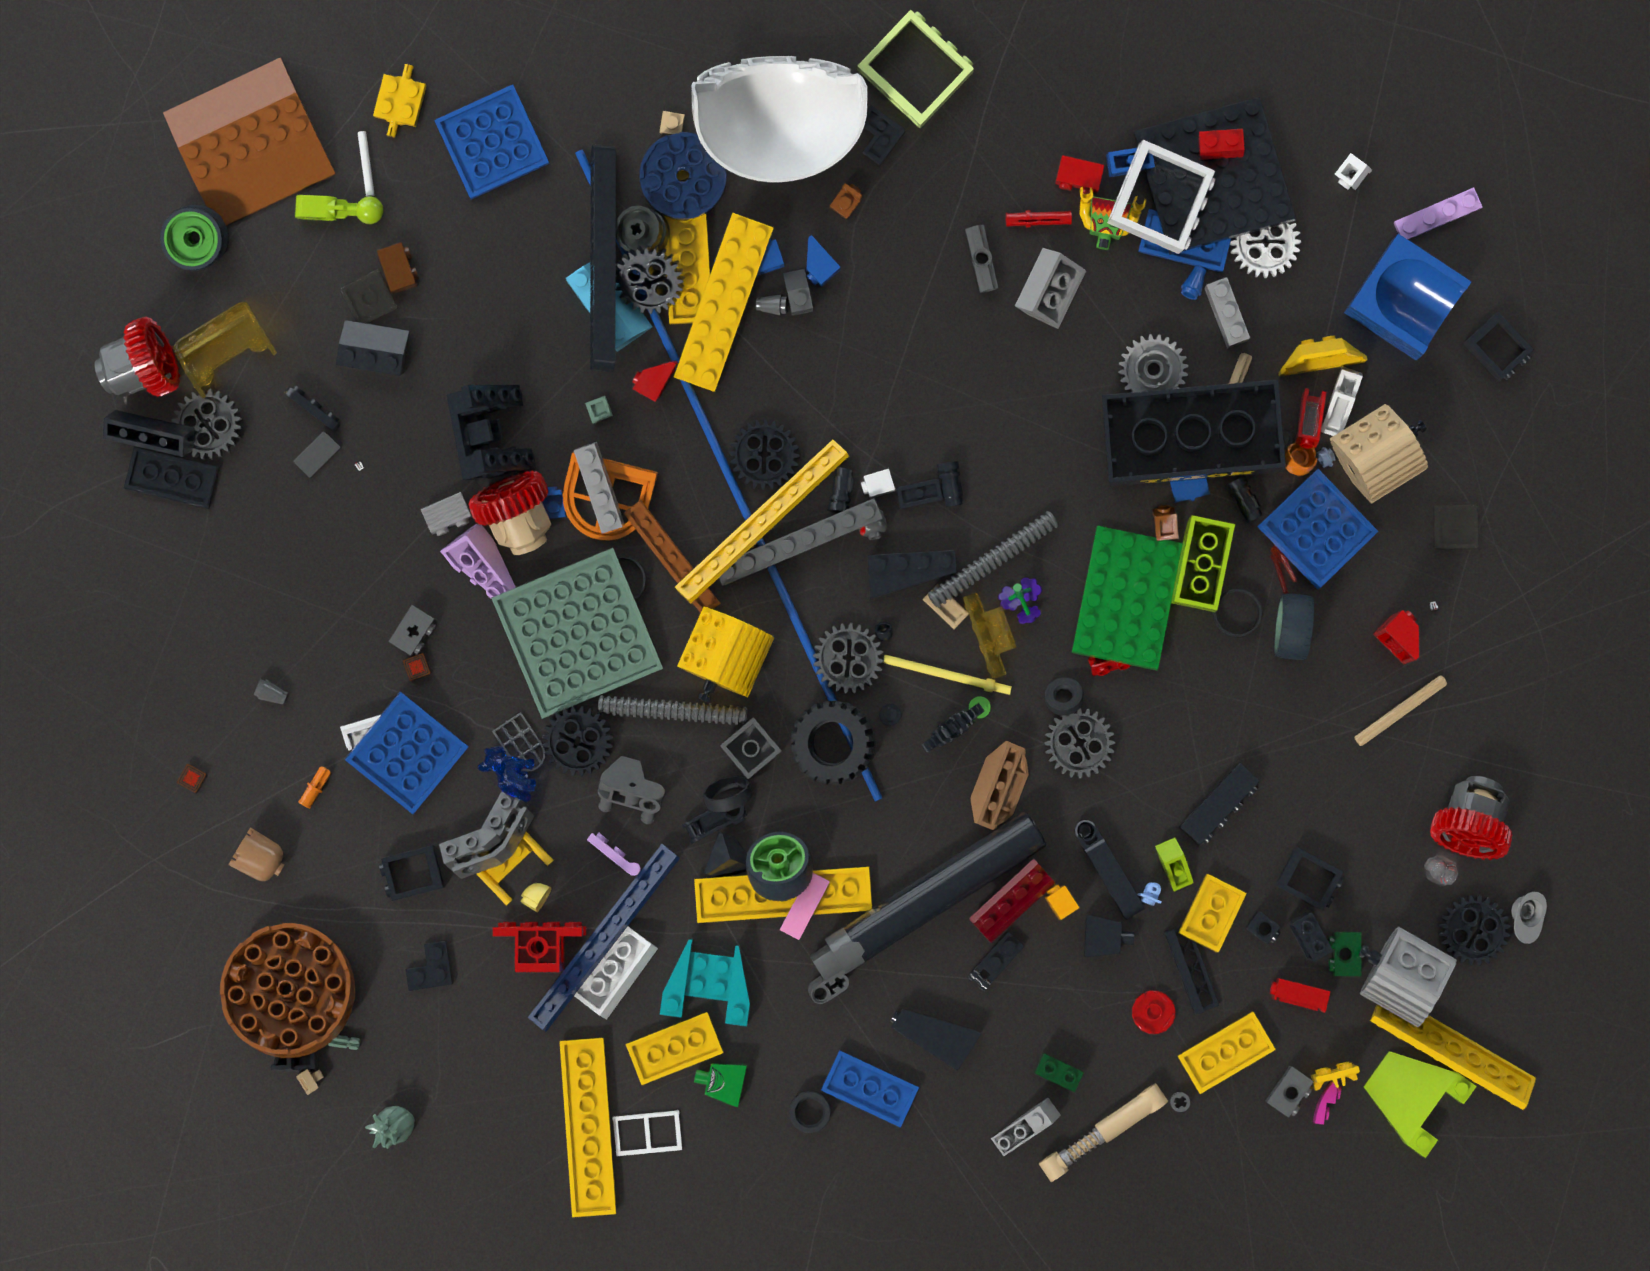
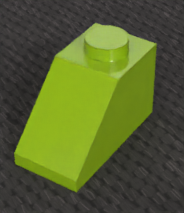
[1155,838,1194,891]

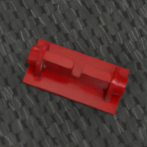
[1088,657,1131,676]

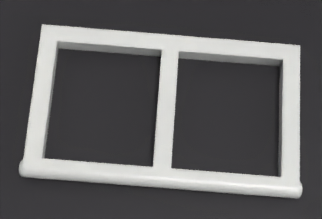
[612,1110,682,1156]

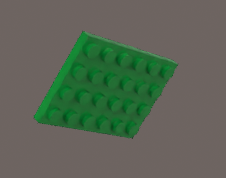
[1072,526,1183,670]

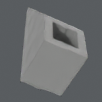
[991,1098,1061,1156]

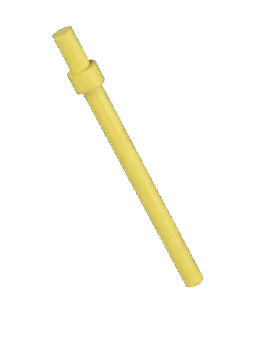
[883,655,1012,695]

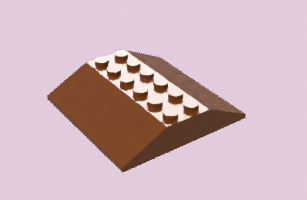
[163,57,336,226]

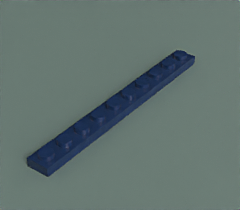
[528,844,680,1032]

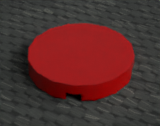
[1132,991,1175,1034]

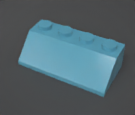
[566,263,652,352]

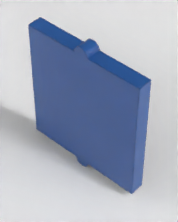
[1170,479,1210,503]

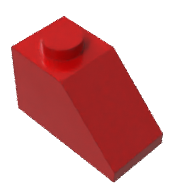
[632,360,679,402]

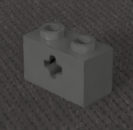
[389,605,436,657]

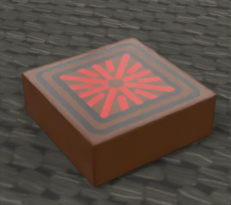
[403,653,431,681]
[177,764,207,793]

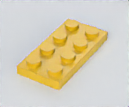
[1177,1011,1276,1094]
[626,1012,724,1085]

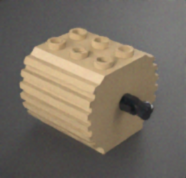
[1330,404,1428,504]

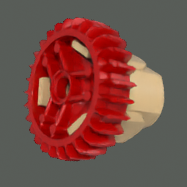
[468,471,551,555]

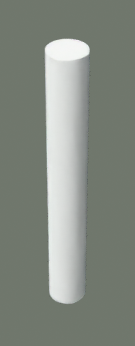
[358,131,375,197]

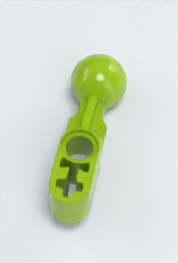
[295,195,384,224]

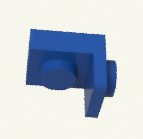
[542,487,566,519]

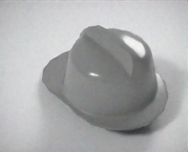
[1511,892,1547,944]

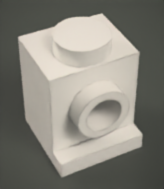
[1335,153,1372,190]

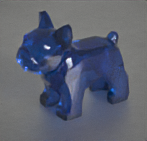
[478,746,536,801]

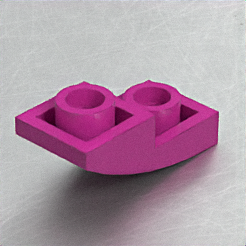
[1313,1080,1341,1125]

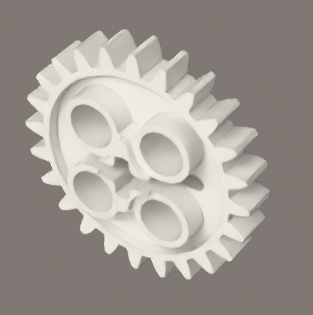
[1230,223,1301,278]

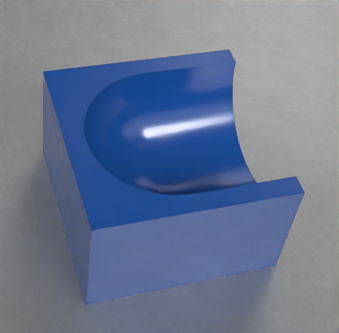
[1344,234,1471,360]

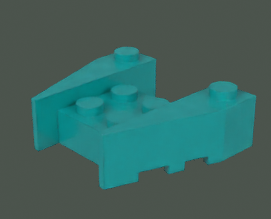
[660,939,750,1026]

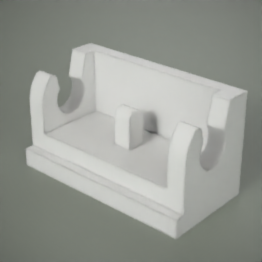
[340,715,380,750]

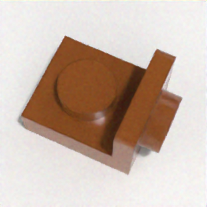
[830,183,862,219]
[1152,505,1178,541]

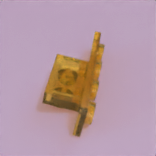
[963,593,1016,679]

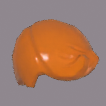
[1285,443,1317,476]

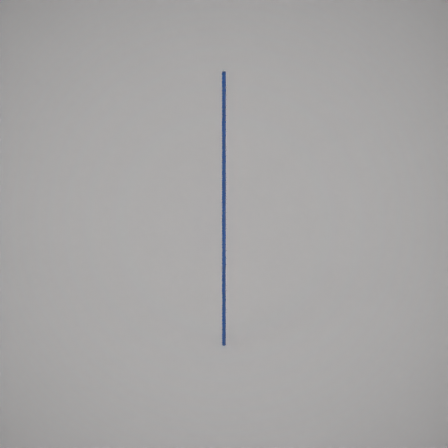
[575,150,883,801]

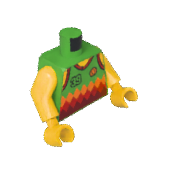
[1079,187,1146,250]

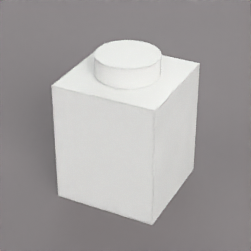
[861,469,895,499]

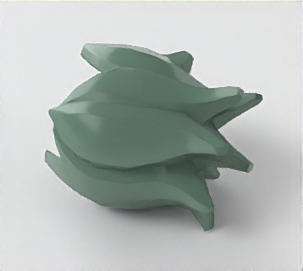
[365,1106,415,1149]

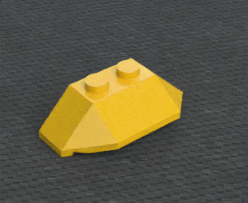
[1278,336,1367,377]

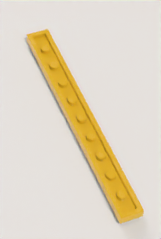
[675,440,849,603]

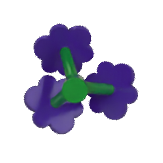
[998,578,1042,624]

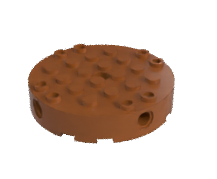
[220,923,355,1058]

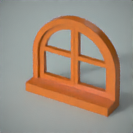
[563,452,658,540]

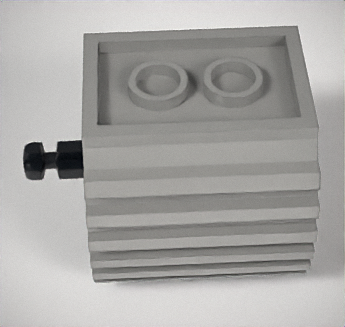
[1359,927,1457,1027]

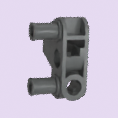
[598,756,665,824]

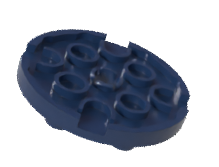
[640,132,727,220]

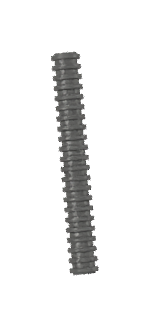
[928,511,1058,608]
[598,695,748,726]

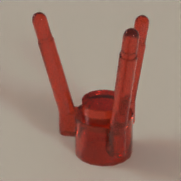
[1270,546,1297,594]

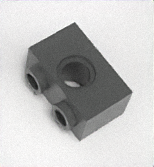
[1265,1066,1314,1118]

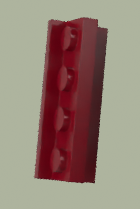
[969,859,1056,943]

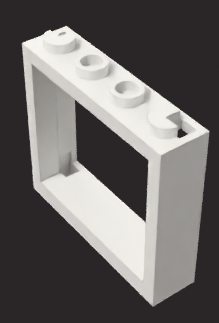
[1107,140,1215,254]

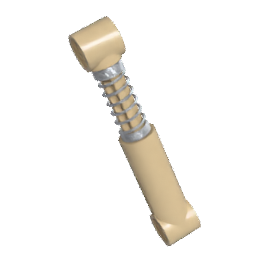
[1039,1083,1168,1182]

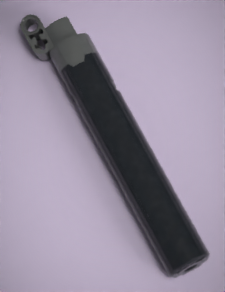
[808,812,1046,1004]

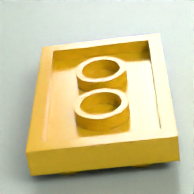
[1178,874,1247,952]

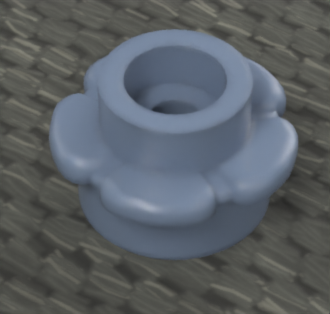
[1317,447,1335,468]

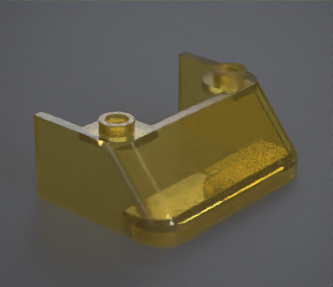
[173,302,277,399]

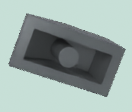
[783,269,813,316]

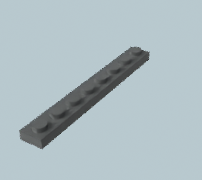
[719,498,883,586]

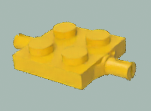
[373,64,427,137]

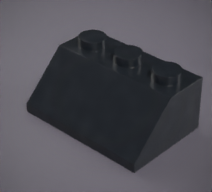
[336,320,410,376]

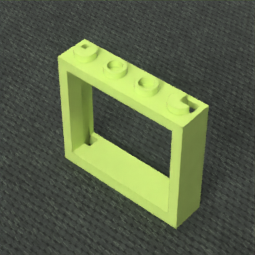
[857,10,974,128]

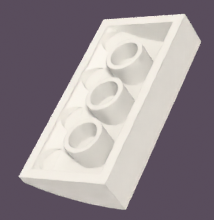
[574,927,658,1020]

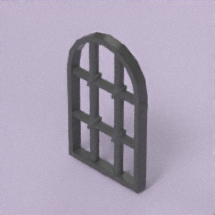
[492,712,545,771]

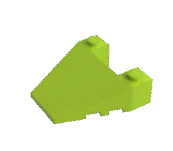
[1363,1051,1477,1158]

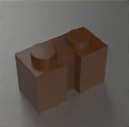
[377,242,419,294]

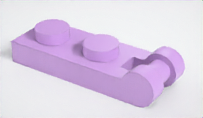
[587,833,641,876]

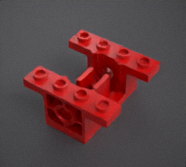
[493,922,587,972]

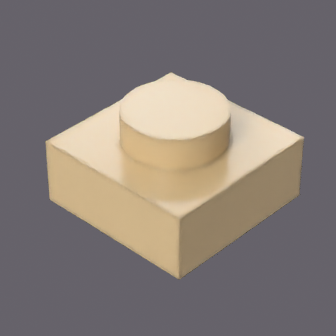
[660,111,685,135]

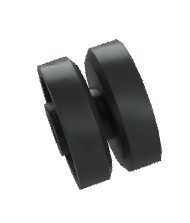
[616,206,670,252]

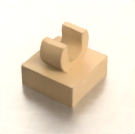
[296,1069,324,1095]

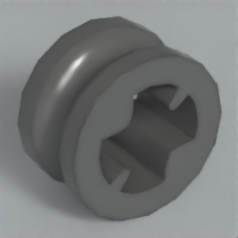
[1170,1092,1190,1112]

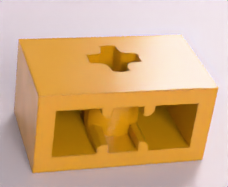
[1044,884,1079,920]

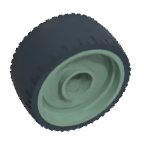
[1274,594,1314,660]

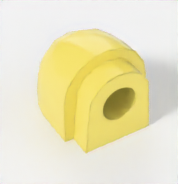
[521,883,551,913]

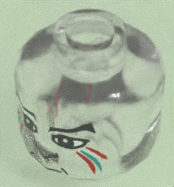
[1424,854,1458,887]

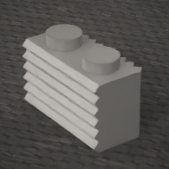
[421,492,472,536]

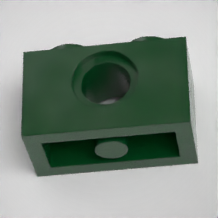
[1328,932,1361,976]
[1034,1053,1084,1092]

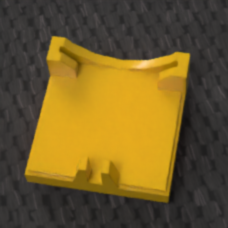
[1311,1062,1360,1090]

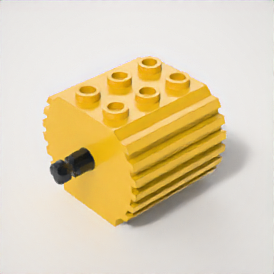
[677,607,774,702]

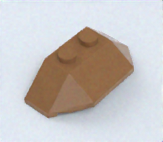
[970,741,1029,830]

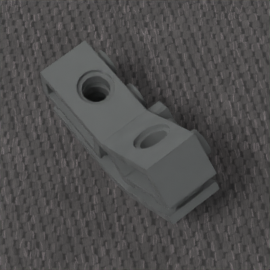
[439,790,534,879]

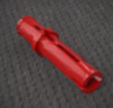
[1006,210,1072,228]

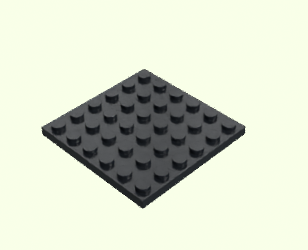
[1134,97,1296,255]

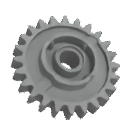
[1118,334,1188,392]

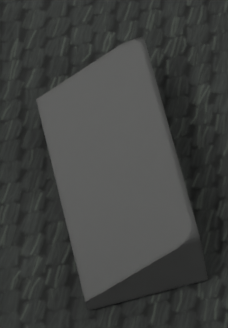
[293,431,341,478]

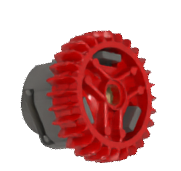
[95,317,180,397]
[1430,776,1513,860]

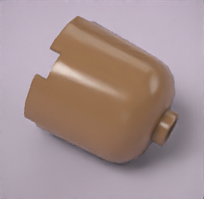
[228,827,284,881]

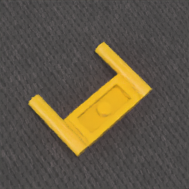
[477,832,554,906]

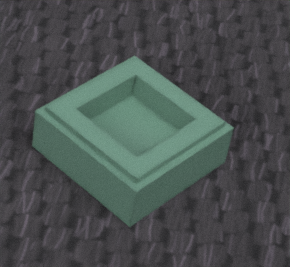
[585,396,613,424]

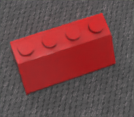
[1373,610,1419,664]

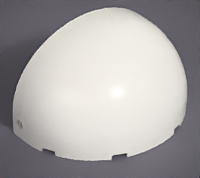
[691,56,867,182]

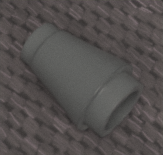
[756,294,789,316]
[254,679,288,705]

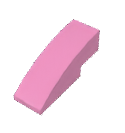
[780,873,830,940]

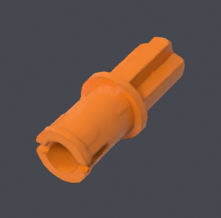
[298,766,331,809]

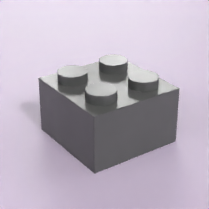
[720,718,782,780]

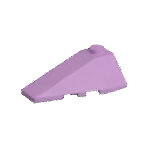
[440,523,515,598]

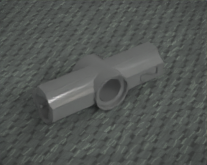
[965,225,998,293]

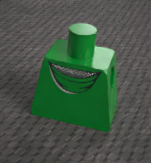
[694,1063,747,1107]

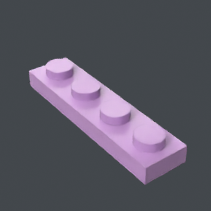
[1394,188,1482,240]

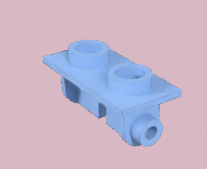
[1137,883,1161,906]

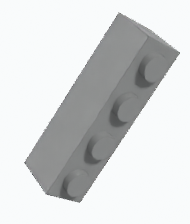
[574,442,625,533]

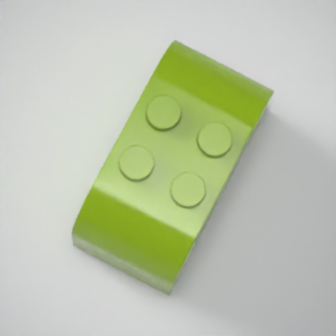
[1171,515,1235,612]

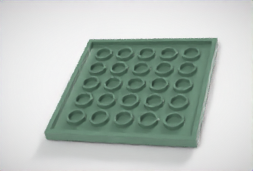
[491,547,663,718]

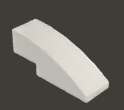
[1321,366,1363,436]

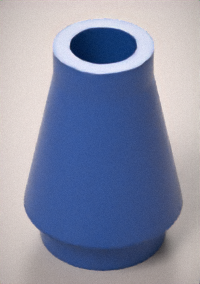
[1181,266,1206,300]

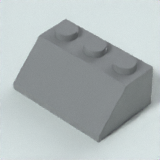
[1015,248,1086,329]

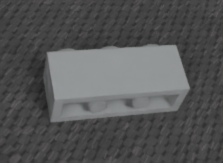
[1204,277,1250,349]

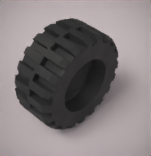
[790,701,876,785]

